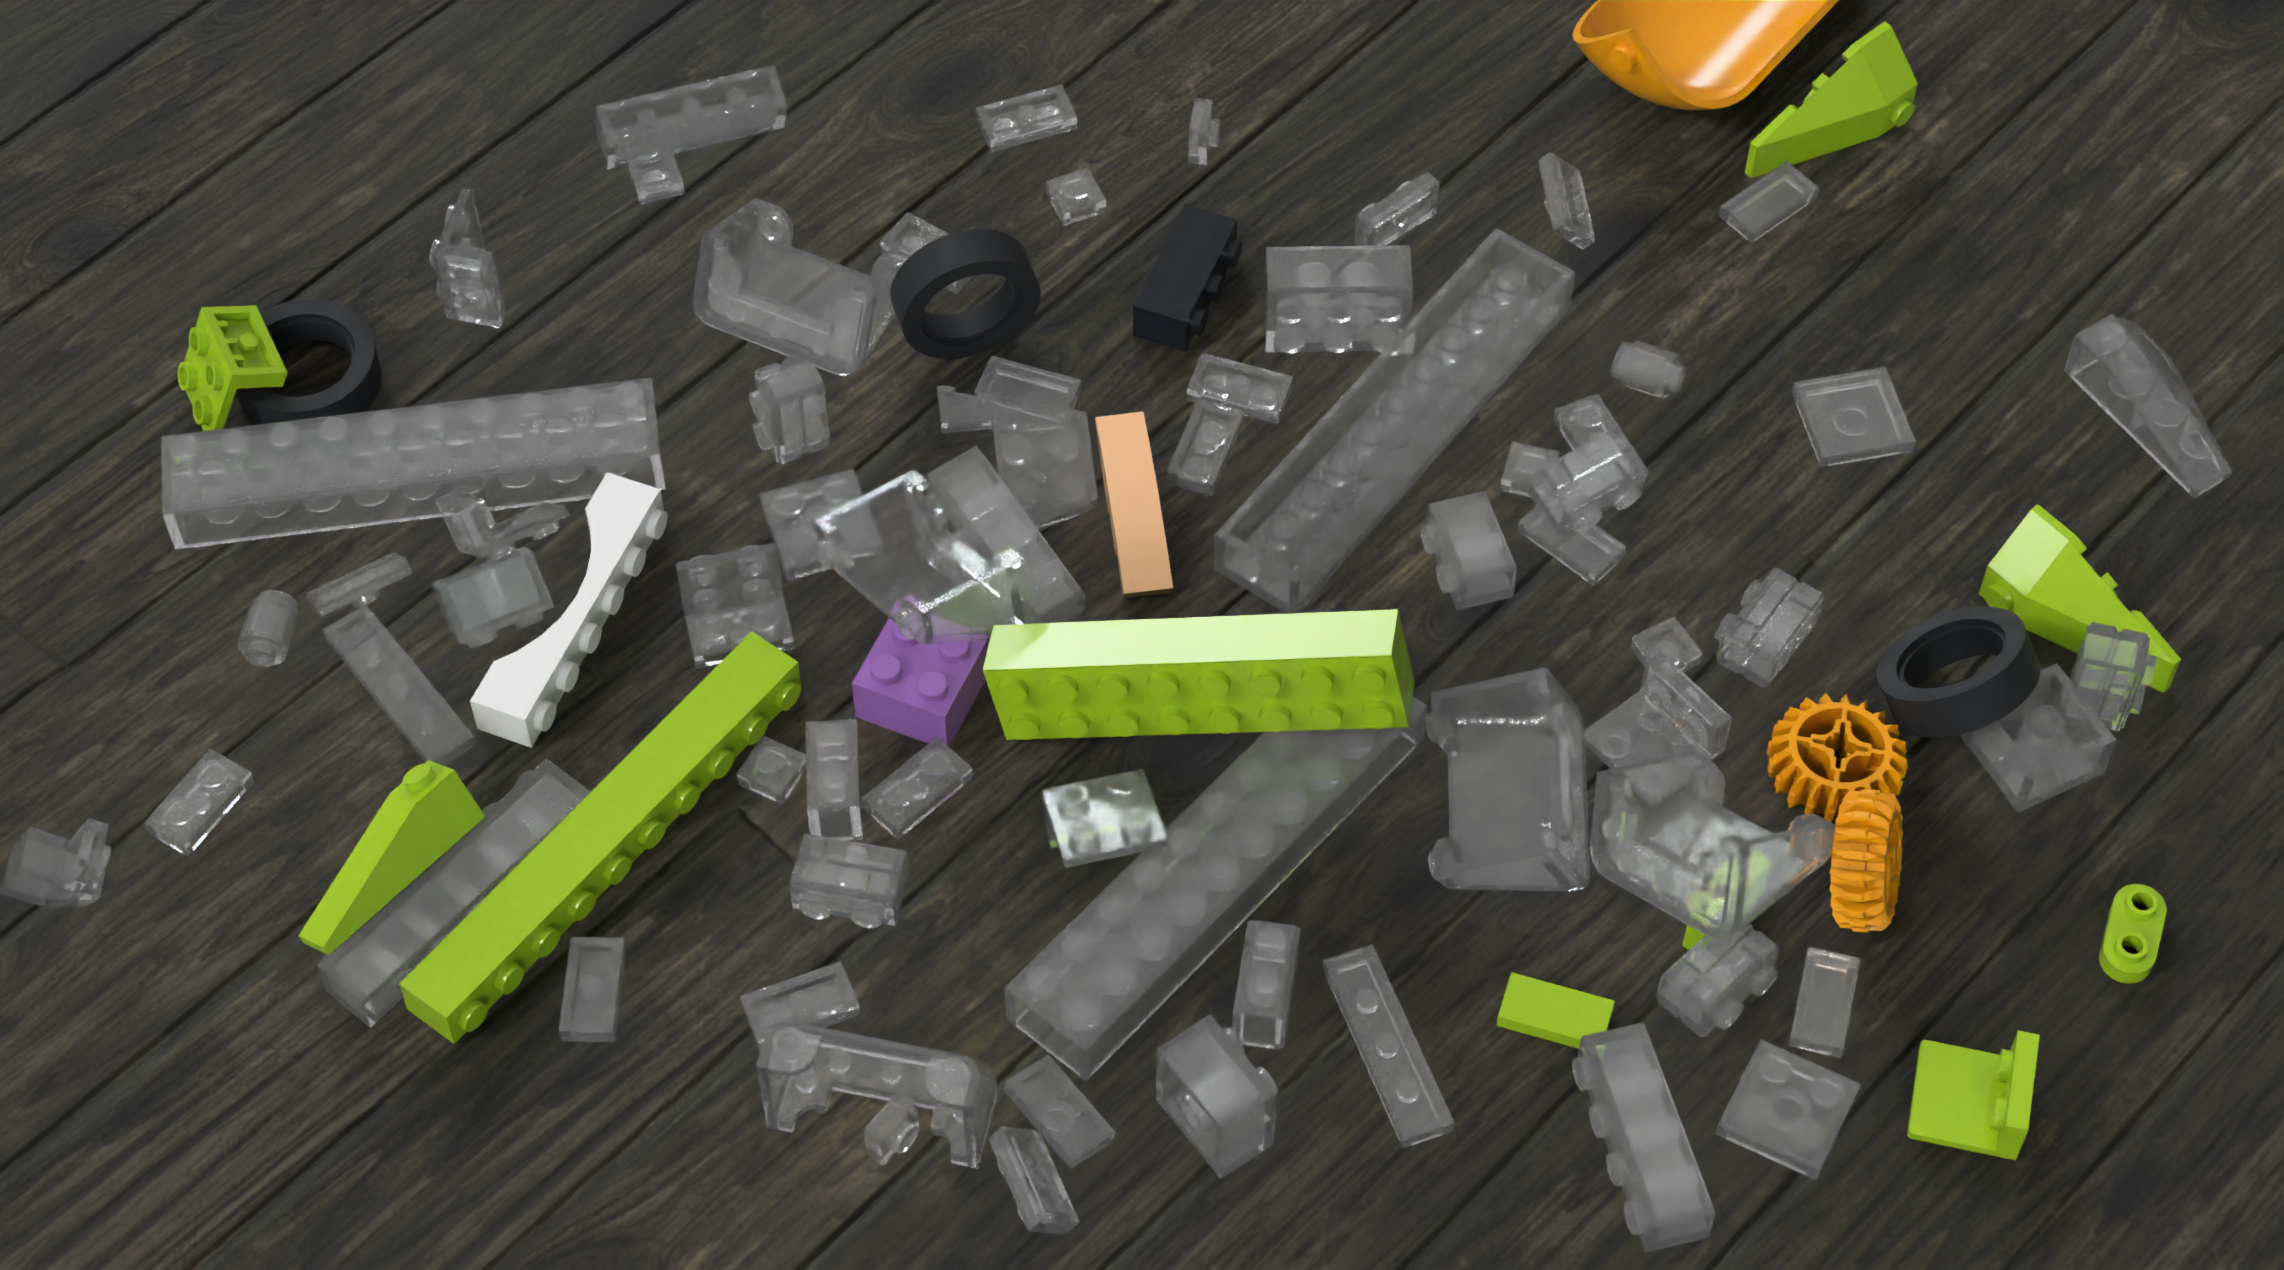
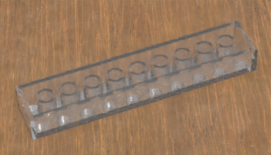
[1214,228,1575,614]
[161,378,666,549]
[1004,696,1427,1081]

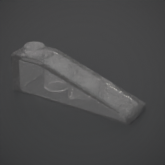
[2064,314,2232,498]

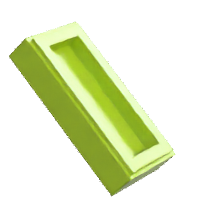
[1496,972,1615,1055]

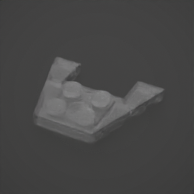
[937,385,1098,563]

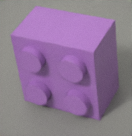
[852,606,988,751]

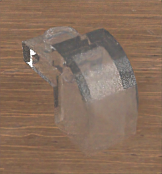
[1,818,111,908]

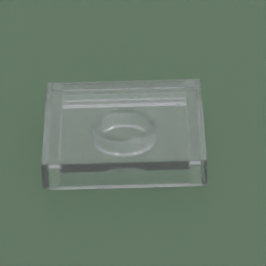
[1791,367,1916,467]

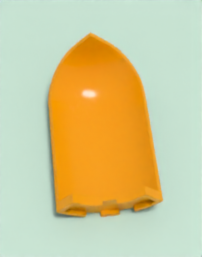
[1573,0,1839,110]

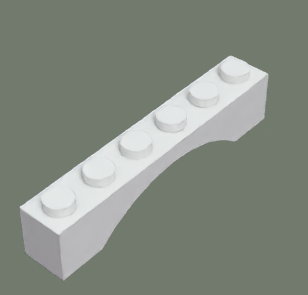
[470,472,668,748]

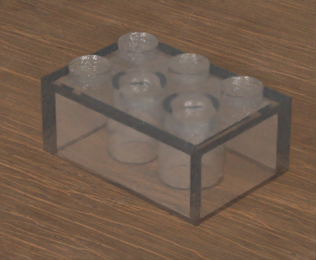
[1264,245,1413,353]

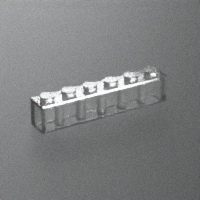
[317,758,590,1028]

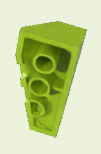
[1979,504,2181,693]

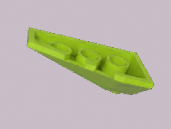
[1745,22,1918,178]
[298,760,486,955]

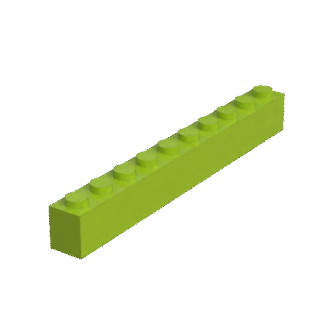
[399,631,802,1044]

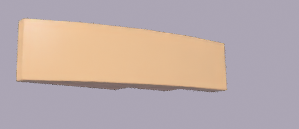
[1095,412,1173,599]

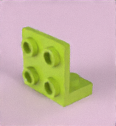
[177,305,288,442]
[1907,1030,2040,1161]

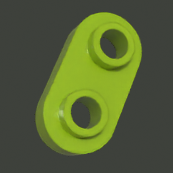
[2099,884,2167,984]

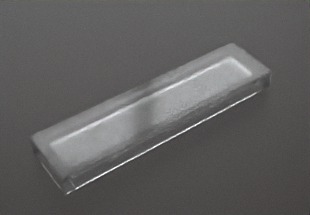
[323,604,477,766]
[1323,944,1454,1148]

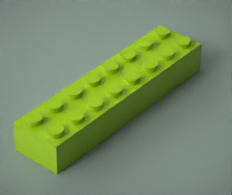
[983,609,1415,740]

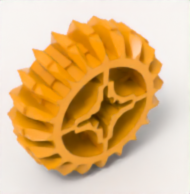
[1766,693,1908,825]
[1829,789,1903,933]

